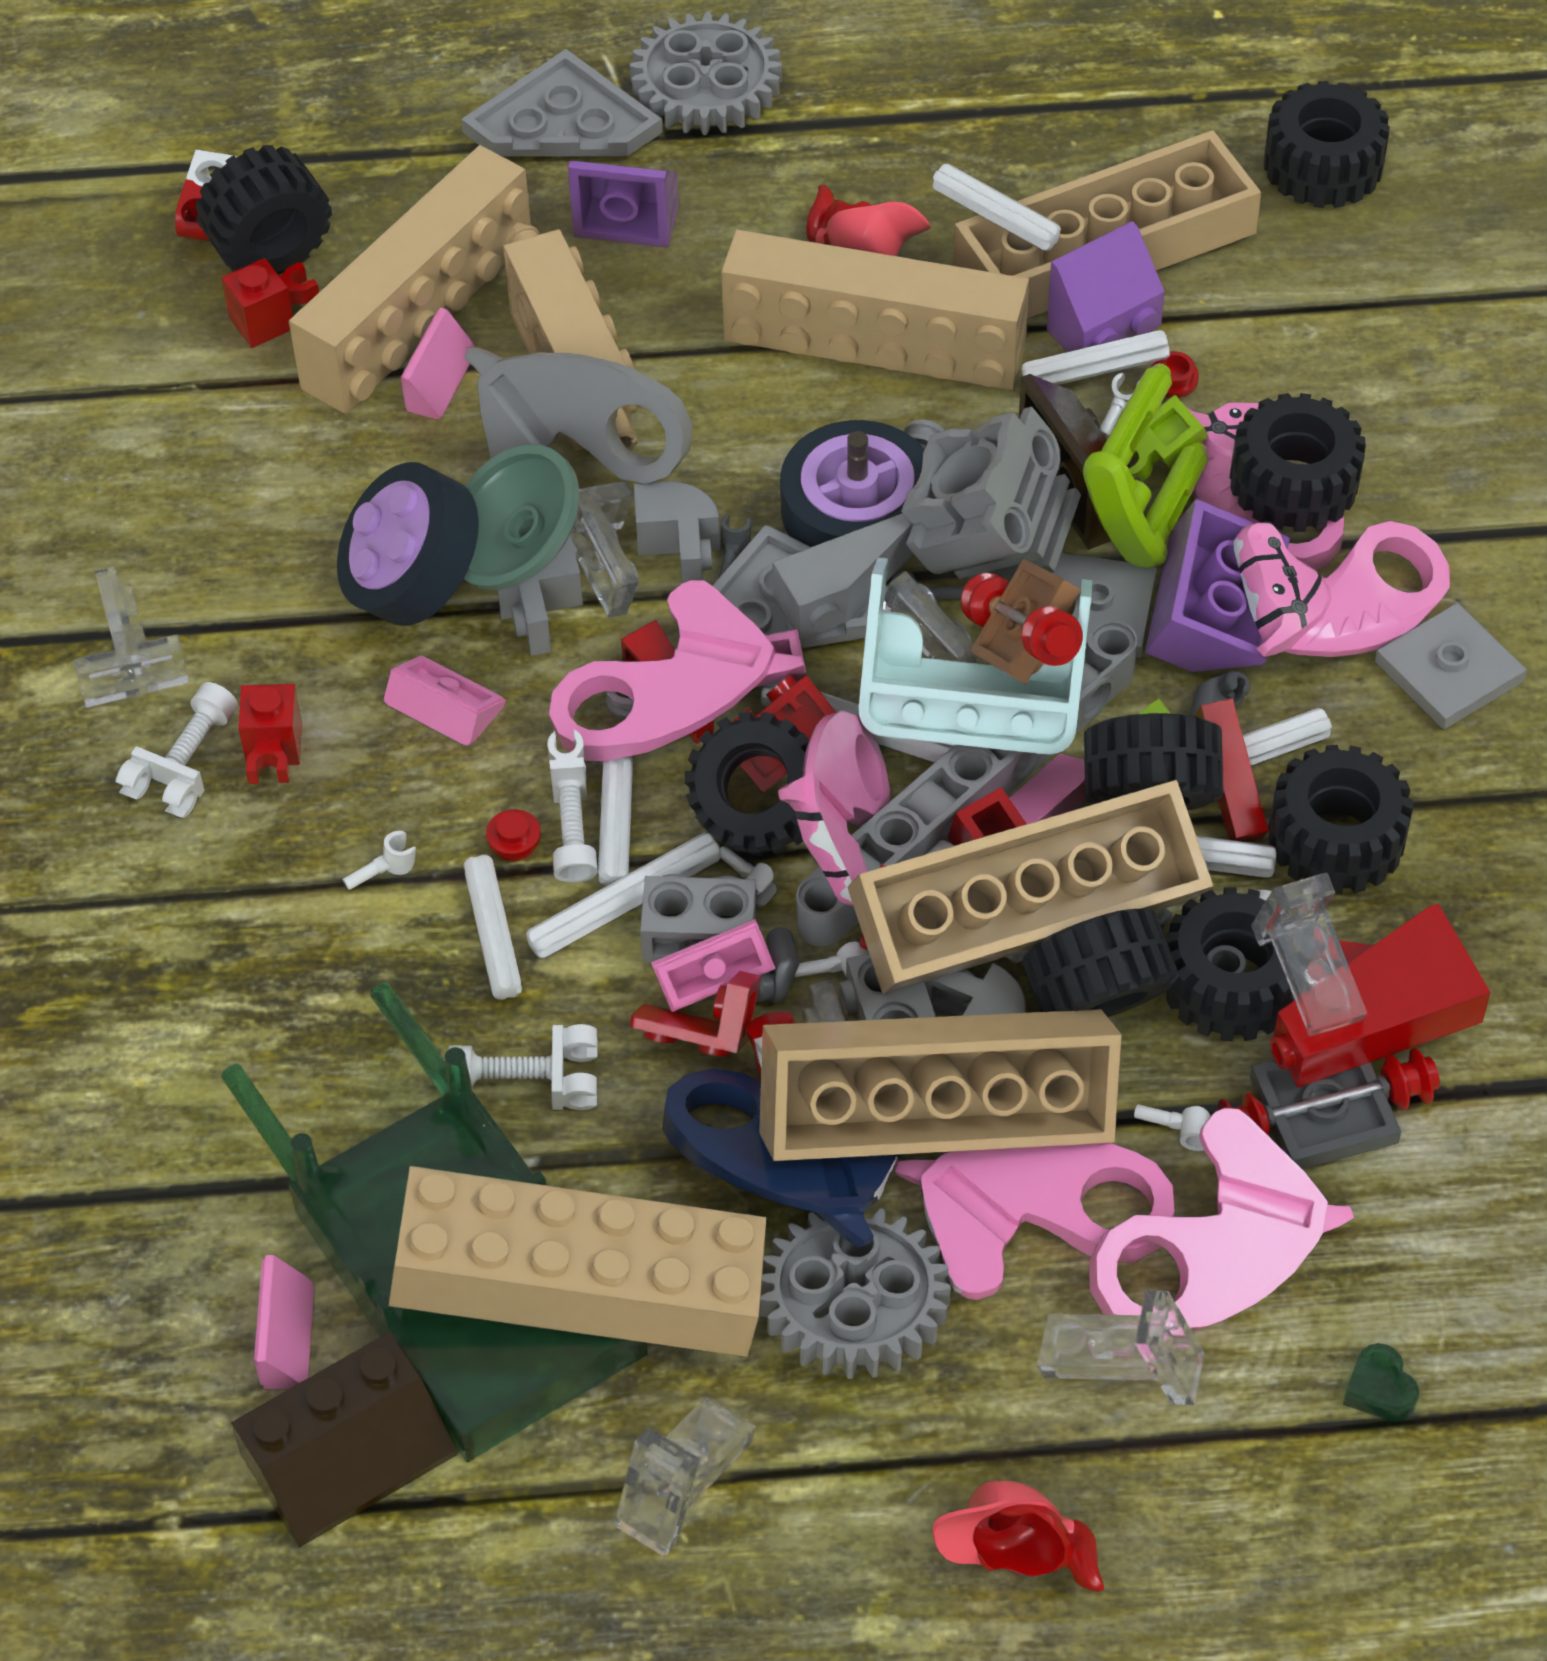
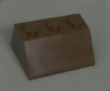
[1019,374,1148,550]
[231,1332,457,1548]

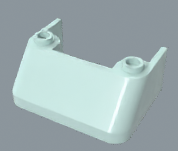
[858,557,1092,755]

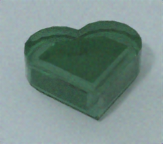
[1343,1343,1419,1421]

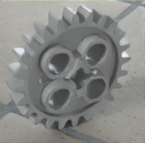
[630,12,782,135]
[759,1208,951,1379]

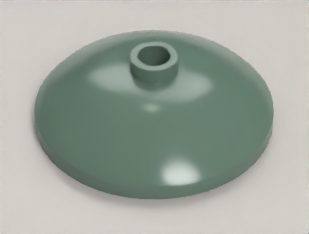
[463,444,579,590]

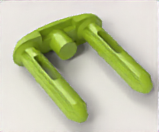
[1083,364,1208,568]

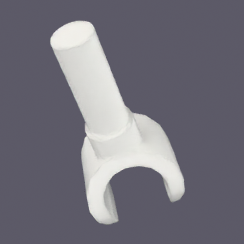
[1100,373,1140,438]
[342,831,416,890]
[720,845,777,907]
[795,941,868,977]
[1134,1104,1210,1151]

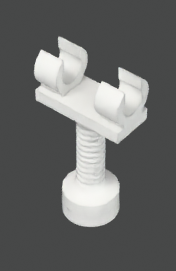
[116,682,238,818]
[547,729,598,883]
[448,1024,598,1111]

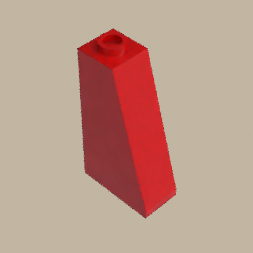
[1270,904,1491,1088]

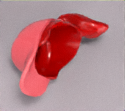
[806,184,931,256]
[932,1480,1104,1592]

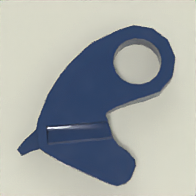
[662,1068,902,1248]

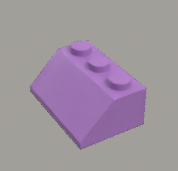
[1145,499,1290,672]

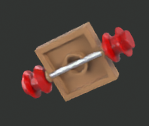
[960,558,1083,684]

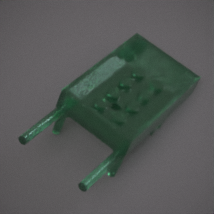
[221,982,648,1463]

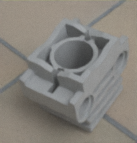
[901,407,1081,583]

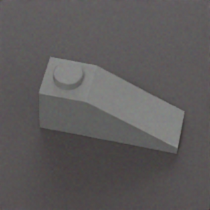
[772,513,913,639]

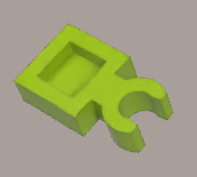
[1129,395,1209,482]

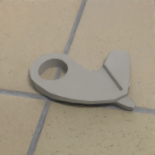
[465,347,693,484]

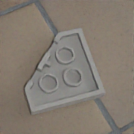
[461,49,663,157]
[678,525,896,648]

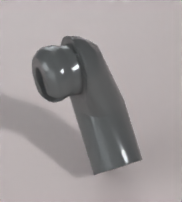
[1190,671,1250,716]
[757,927,799,1005]

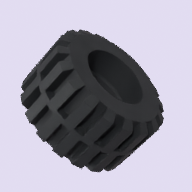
[1263,81,1390,208]
[196,145,332,273]
[1229,393,1366,532]
[685,711,809,857]
[1084,713,1224,810]
[1268,744,1413,894]
[1166,887,1308,1042]
[1022,909,1179,1017]

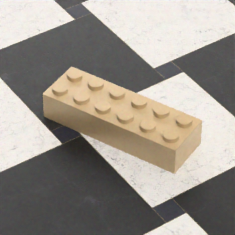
[953,130,1261,319]
[289,145,531,415]
[721,229,1029,390]
[847,780,1213,994]
[759,1009,1122,1161]
[389,1166,766,1357]

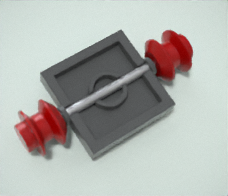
[1212,1048,1440,1169]

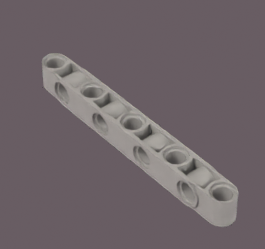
[796,620,1138,947]

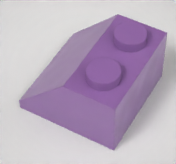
[568,161,679,247]
[1047,221,1165,352]

